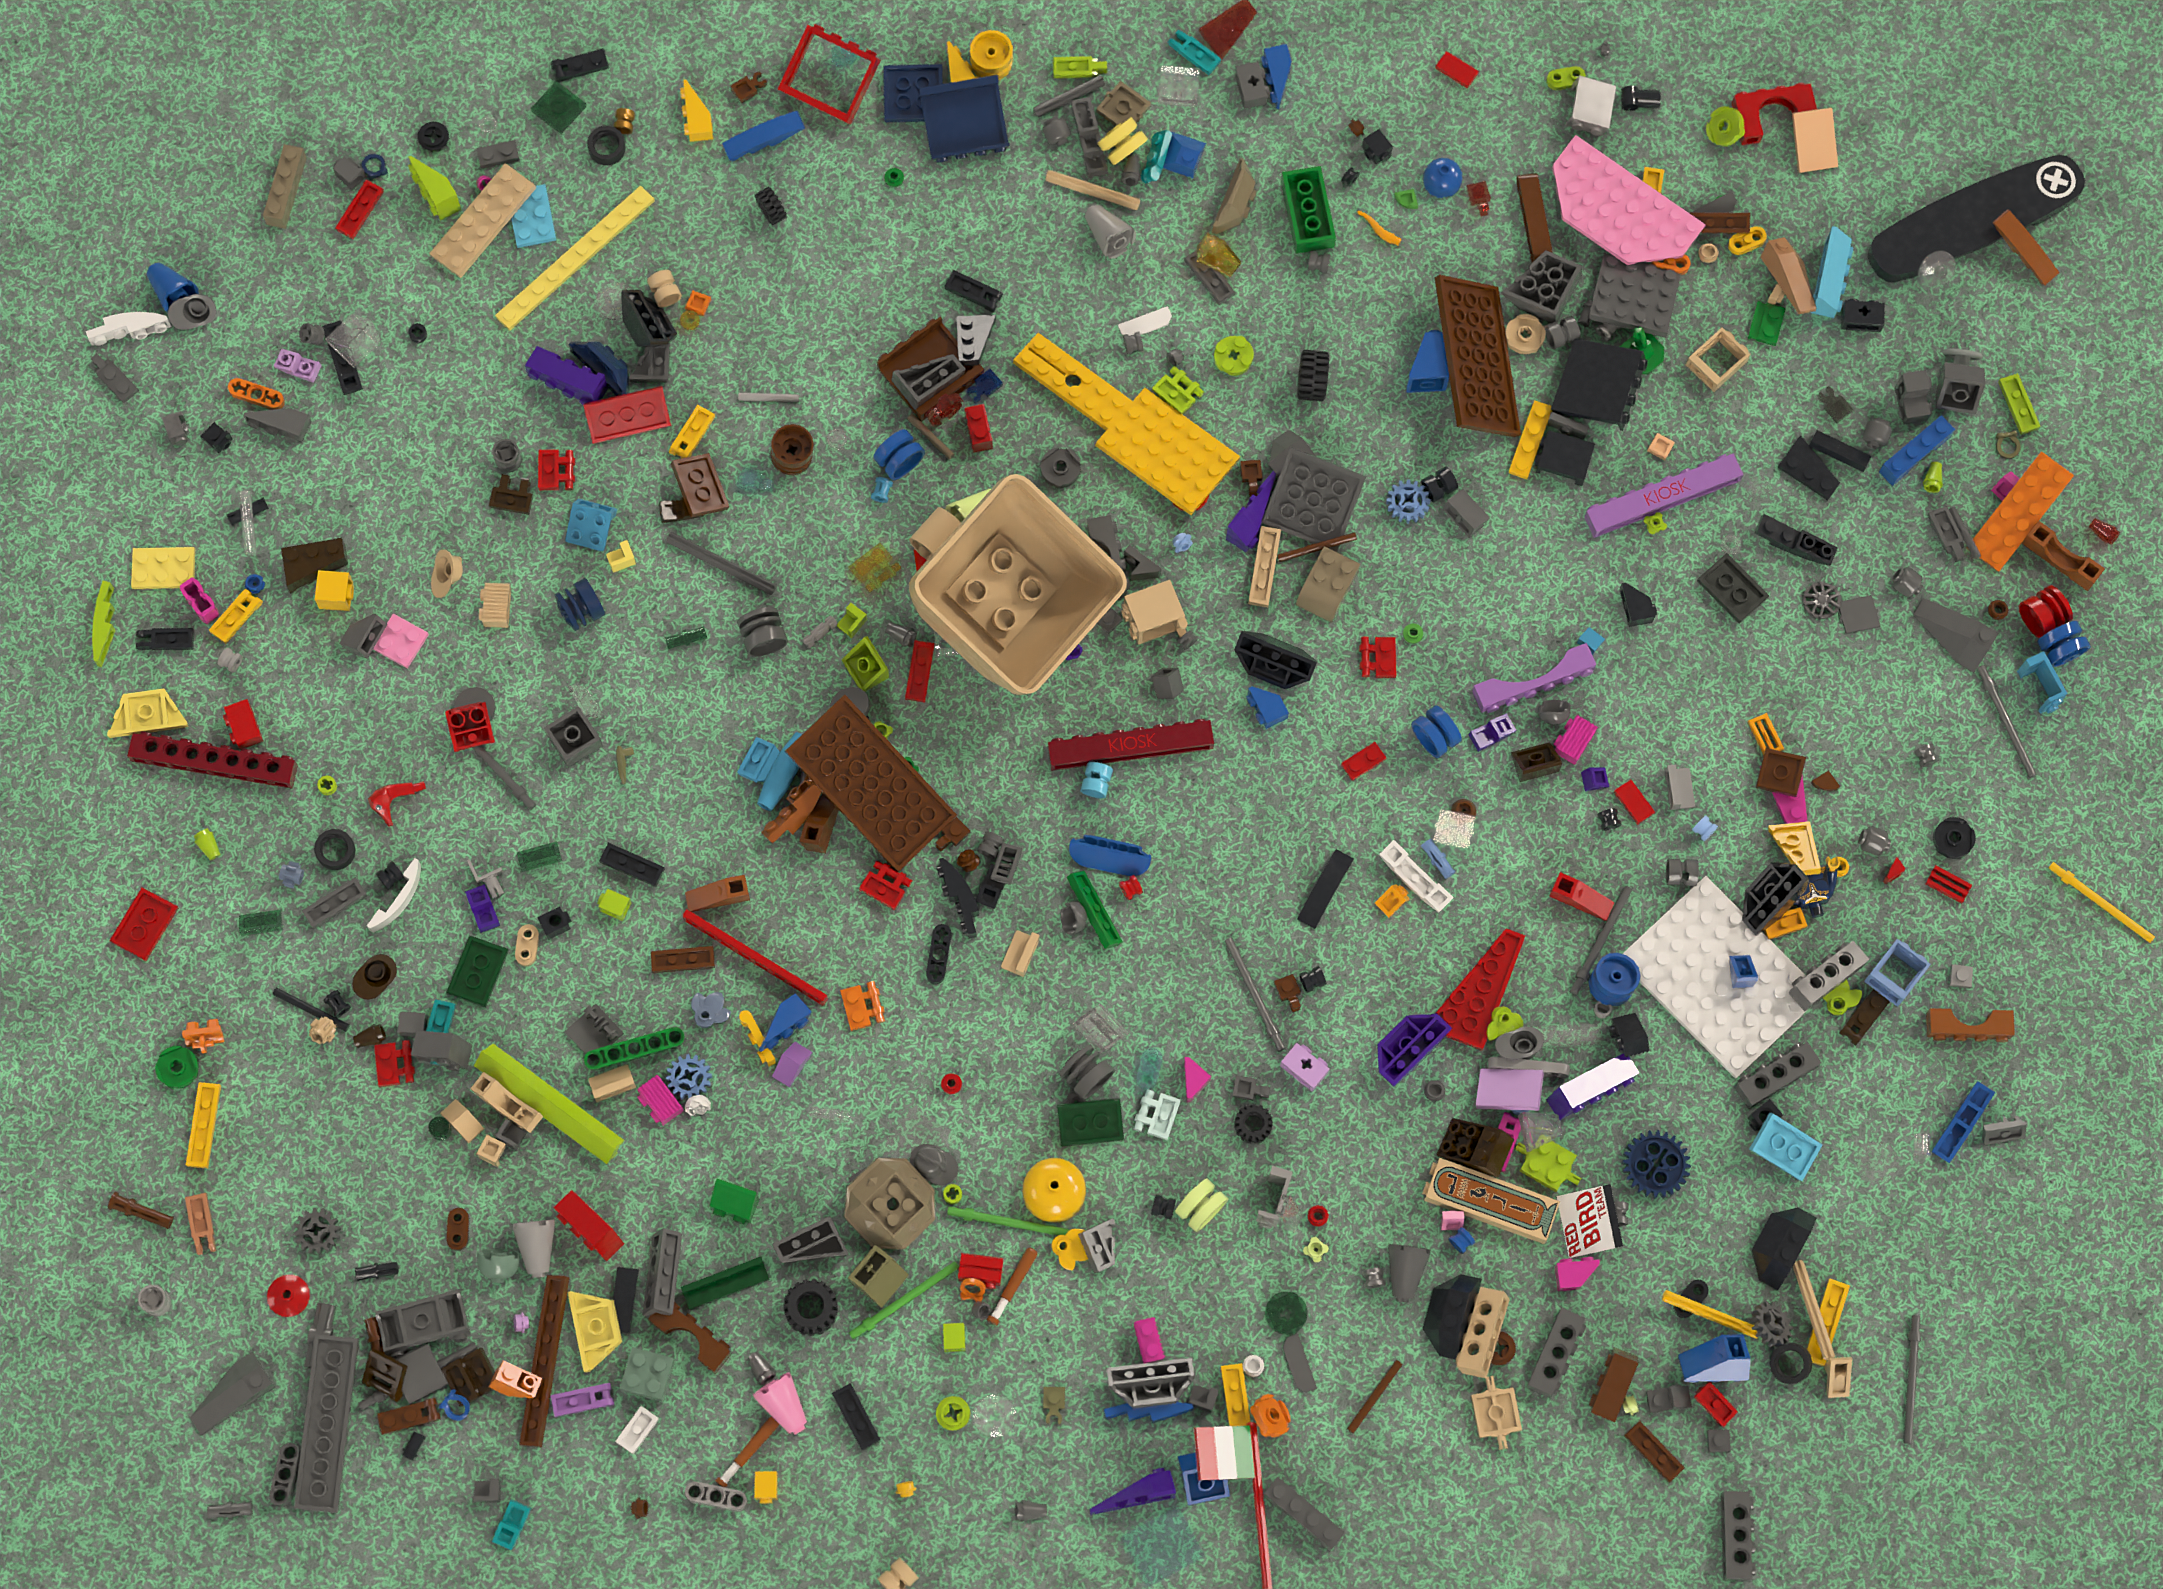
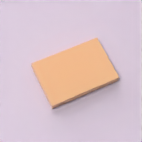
[1792,107,1838,173]

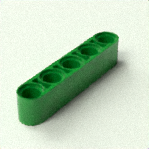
[584,1027,684,1071]

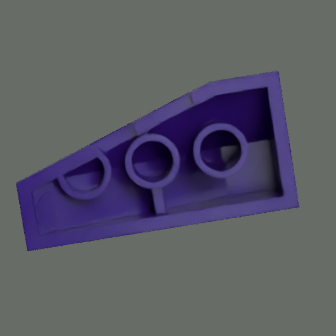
[1226,472,1276,553]
[1089,1468,1176,1515]

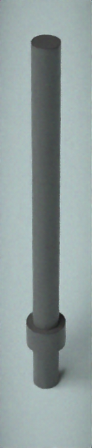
[1977,665,2037,778]
[472,745,536,810]
[1570,886,1632,996]
[1225,937,1286,1052]
[1903,1315,1922,1444]
[358,1342,478,1410]

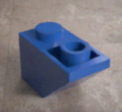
[1246,687,1289,729]

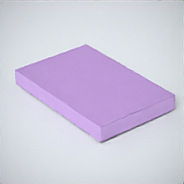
[1476,1069,1544,1111]

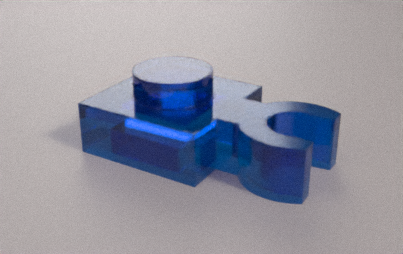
[966,369,1003,403]

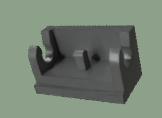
[1442,489,1490,538]

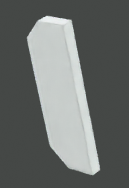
[1118,306,1172,335]

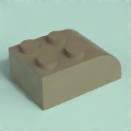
[1296,546,1360,623]

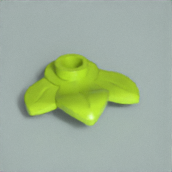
[1823,980,1862,1016]
[1487,1006,1524,1041]

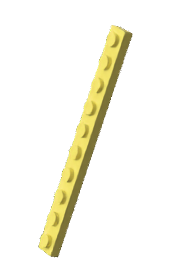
[495,185,655,331]

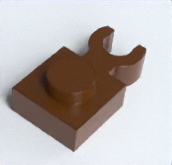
[730,71,767,104]

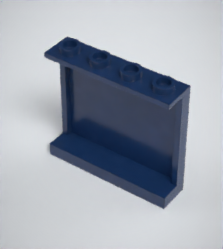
[919,75,1010,163]

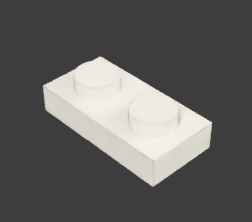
[616,1406,659,1455]

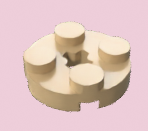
[1505,314,1546,354]

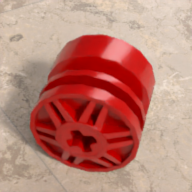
[2019,585,2073,639]

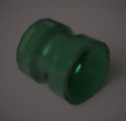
[428,1117,452,1141]

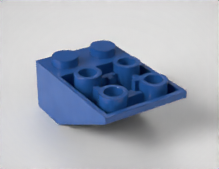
[1678,1334,1751,1383]

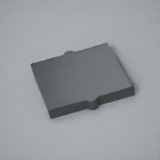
[1837,595,1880,634]

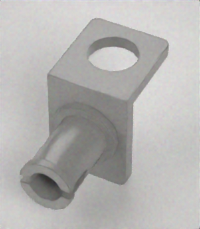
[467,859,504,899]

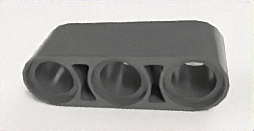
[269,1443,301,1507]

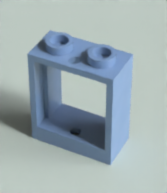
[1864,939,1931,1007]

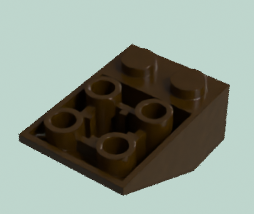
[1436,1118,1514,1178]

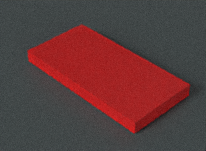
[583,386,671,444]

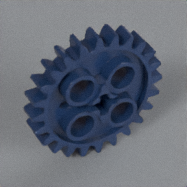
[1622,1130,1691,1199]

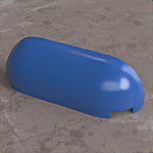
[1069,835,1151,876]

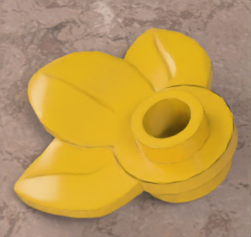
[1051,1228,1088,1270]

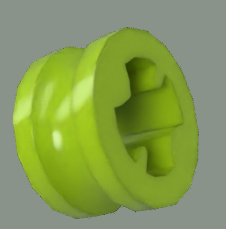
[317,775,337,796]
[943,1184,962,1204]

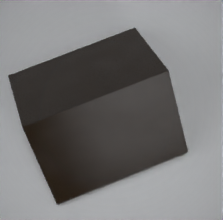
[1511,742,1562,782]

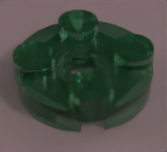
[1265,1292,1308,1335]

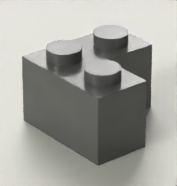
[1895,370,1932,425]
[411,1030,472,1071]

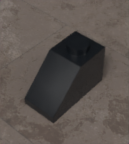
[1619,583,1657,627]

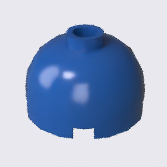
[1423,158,1462,198]

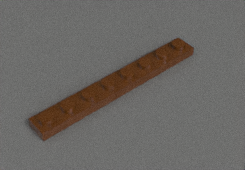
[519,1275,570,1448]

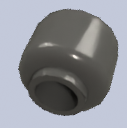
[1042,116,1071,147]
[1863,418,1892,449]
[1892,567,1923,597]
[1858,826,1891,856]

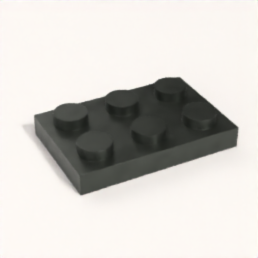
[1697,553,1769,624]

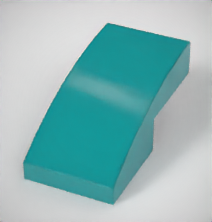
[492,1500,532,1550]

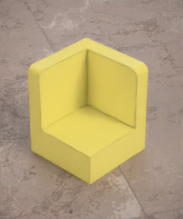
[606,540,636,573]

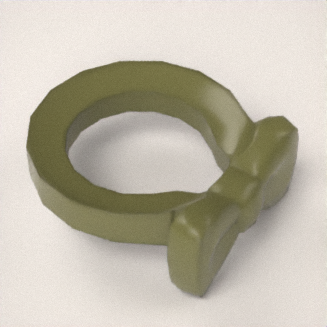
[1995,431,2021,459]

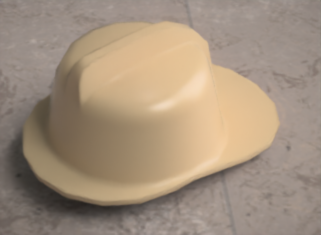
[431,550,463,598]

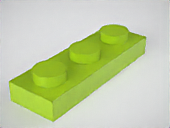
[1998,373,2041,435]

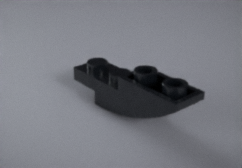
[1754,514,1838,566]
[936,858,979,939]

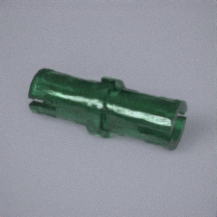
[664,626,707,650]

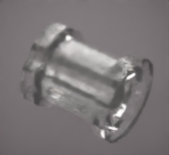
[1912,1133,1932,1158]

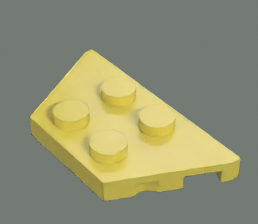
[107,688,189,738]
[568,1291,622,1373]

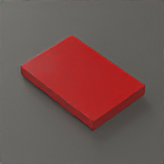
[109,887,179,961]

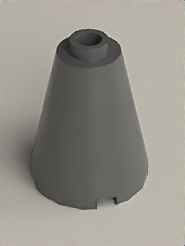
[1388,1244,1431,1303]

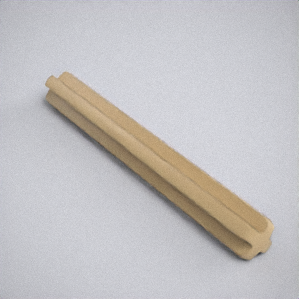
[1046,170,1140,210]
[1793,1260,1835,1360]

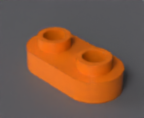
[1651,254,1691,275]

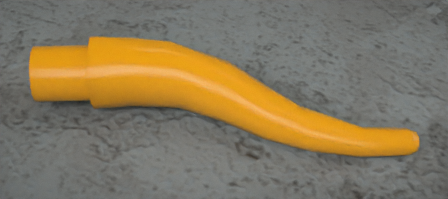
[1357,211,1402,246]

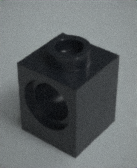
[537,907,572,940]
[1748,1099,1783,1132]

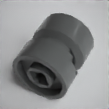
[1544,316,1581,350]
[492,439,522,473]
[1666,858,1699,886]

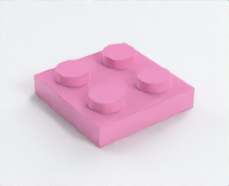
[373,614,429,669]

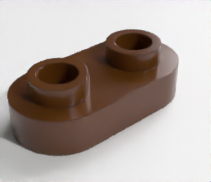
[446,1208,470,1251]

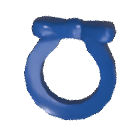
[439,1389,470,1421]

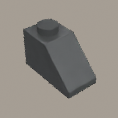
[339,614,388,659]

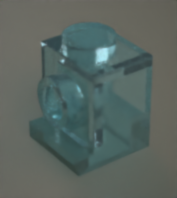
[831,35,862,68]

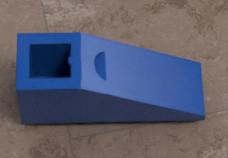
[1261,44,1292,109]
[759,993,812,1052]

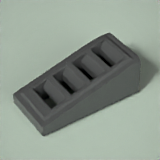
[991,842,1022,885]

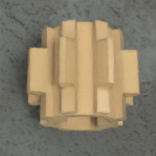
[309,1017,336,1045]

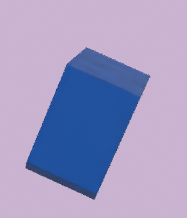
[1729,955,1758,988]

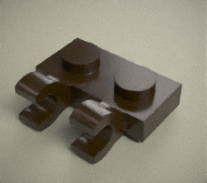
[489,474,533,515]

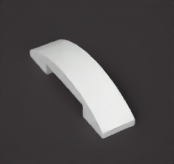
[1379,840,1454,912]
[367,858,421,933]

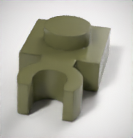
[1043,1387,1065,1425]

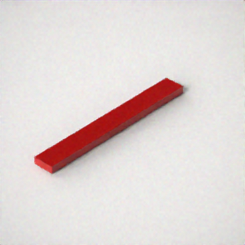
[683,909,828,1006]

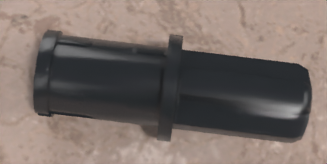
[355,1262,399,1281]

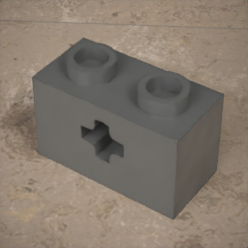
[1235,62,1270,109]

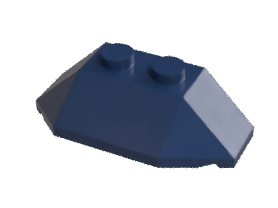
[569,341,629,396]

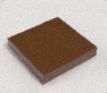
[1756,748,1806,797]

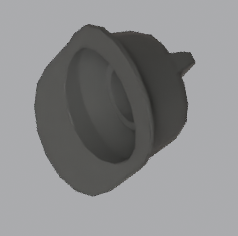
[168,294,217,330]
[1495,1026,1544,1060]
[910,1144,958,1186]

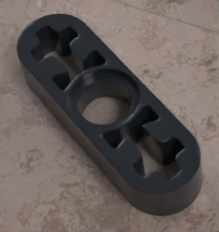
[926,924,952,985]

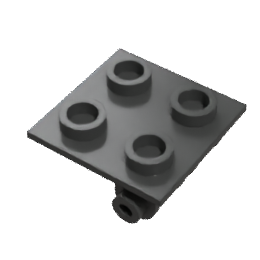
[564,1004,624,1062]

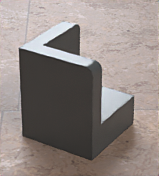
[1151,668,1184,699]
[397,1011,428,1037]
[495,1119,527,1151]
[1188,1385,1219,1413]
[472,1478,501,1503]

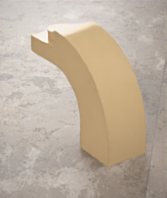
[470,1072,543,1133]

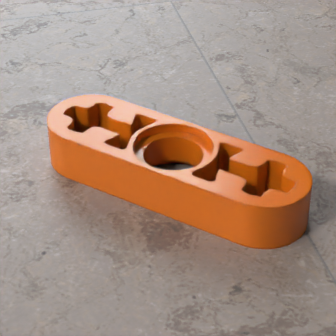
[228,378,285,410]

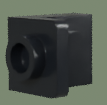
[200,422,233,453]

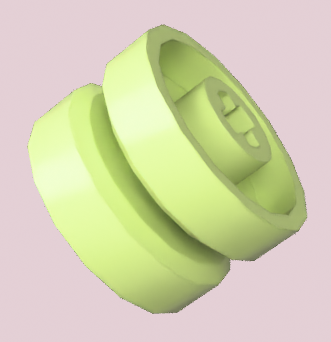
[1175,1178,1228,1233]

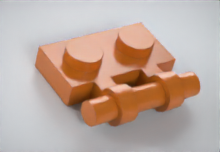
[840,981,885,1031]

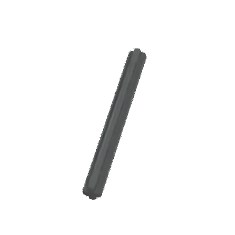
[667,532,776,595]

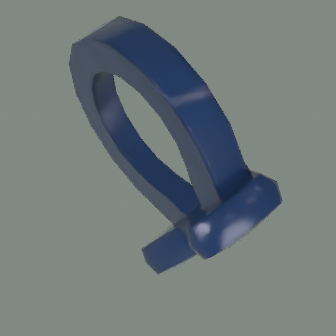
[361,153,388,181]

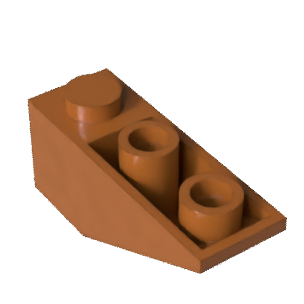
[685,874,750,912]

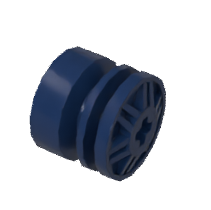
[554,578,606,631]

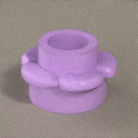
[514,1312,529,1334]

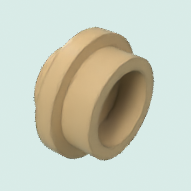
[1698,243,1718,263]

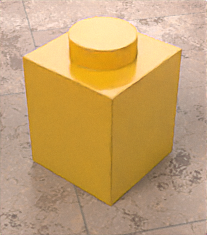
[755,1471,778,1504]

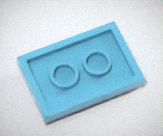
[511,184,556,248]
[1749,1113,1822,1181]

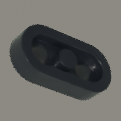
[1673,1279,1709,1318]

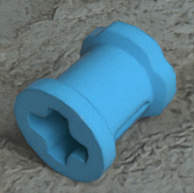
[870,477,893,503]

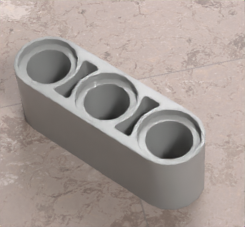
[685,1482,748,1512]

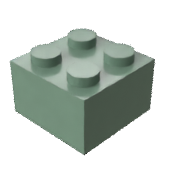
[620,1347,675,1403]

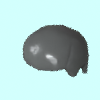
[1539,700,1571,725]
[1060,901,1087,934]

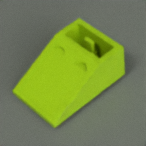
[407,155,461,221]

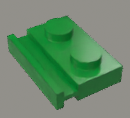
[1748,301,1786,346]

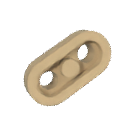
[515,924,539,966]

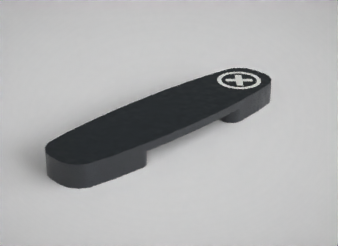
[1868,154,2085,283]

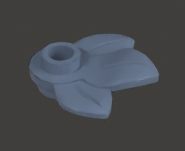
[691,992,731,1028]

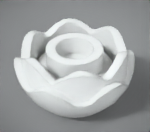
[685,1095,711,1116]

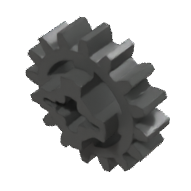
[293,1208,341,1255]
[1750,1301,1793,1348]

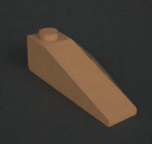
[1761,237,1817,314]

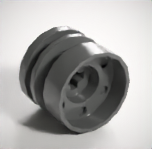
[737,607,788,657]
[1059,1044,1115,1100]

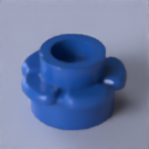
[245,574,265,594]

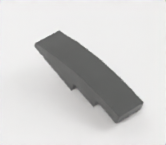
[1071,97,1108,178]

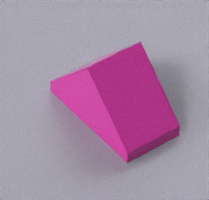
[1184,1057,1211,1102]

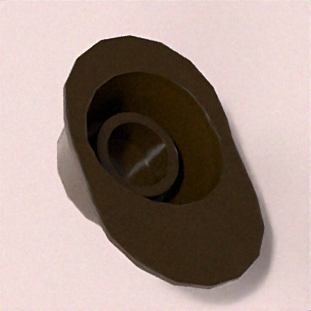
[352,954,397,1000]

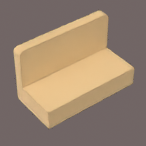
[1001,930,1040,977]
[588,1064,636,1102]

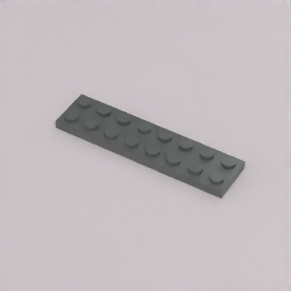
[294,1334,359,1513]

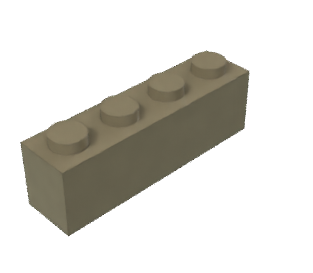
[263,144,307,229]

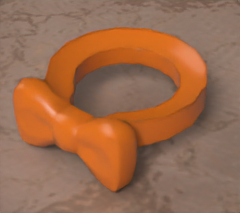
[960,1278,986,1302]

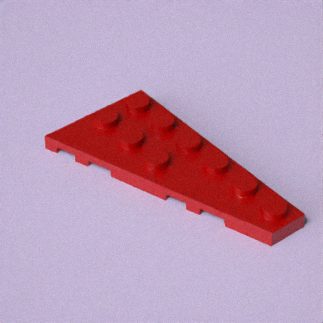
[1435,928,1525,1051]

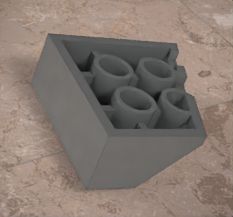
[1502,251,1582,323]

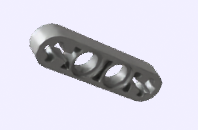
[1488,1057,1570,1078]

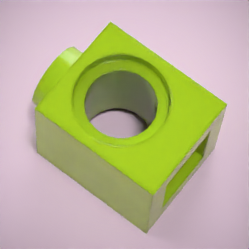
[597,888,632,921]

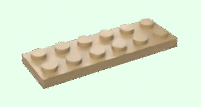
[429,163,536,278]

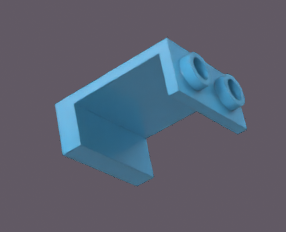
[2017,651,2068,714]

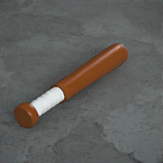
[987,1247,1038,1326]
[715,1416,779,1488]

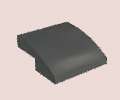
[395,1343,448,1404]

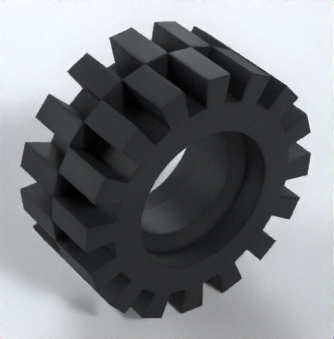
[754,186,787,225]
[1234,1103,1273,1144]

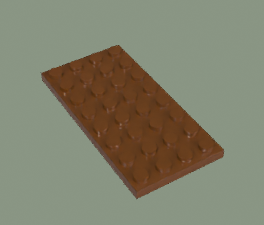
[1434,275,1521,438]
[784,694,957,872]

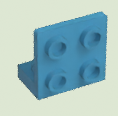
[565,499,617,551]

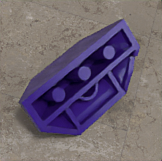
[1377,1014,1452,1087]

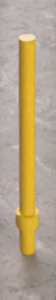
[2049,862,2155,943]

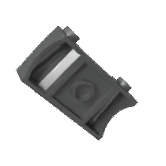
[375,1289,471,1359]

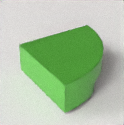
[1394,189,1419,209]

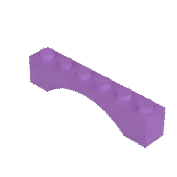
[1472,643,1596,713]

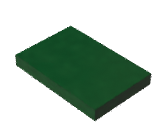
[446,935,509,1008]
[1057,1098,1124,1147]

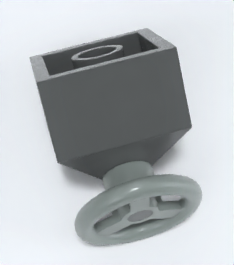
[1936,348,1985,414]

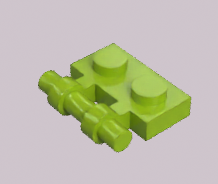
[1152,366,1205,415]

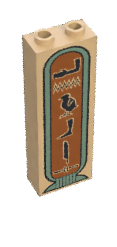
[1422,1158,1560,1244]

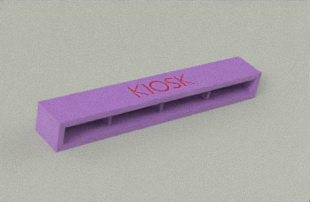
[1584,454,1744,538]

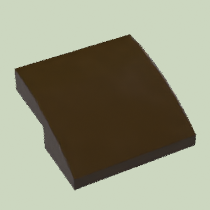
[441,1348,495,1407]

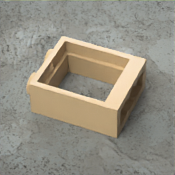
[1686,328,1751,392]

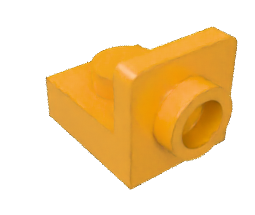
[1375,884,1410,918]

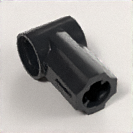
[1621,86,1661,111]

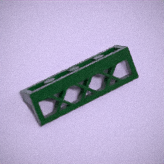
[681,1256,770,1311]

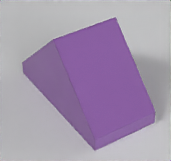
[772,1042,813,1088]

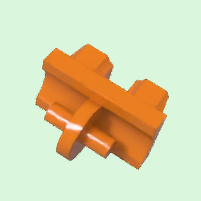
[182,1019,224,1054]

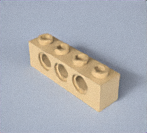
[1456,1287,1510,1378]

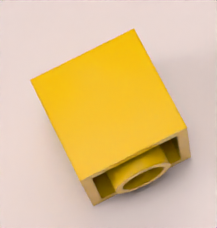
[315,570,354,611]

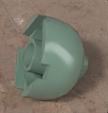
[477,1248,520,1283]

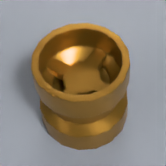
[613,108,635,134]

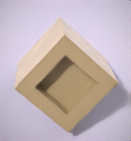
[477,1135,506,1167]

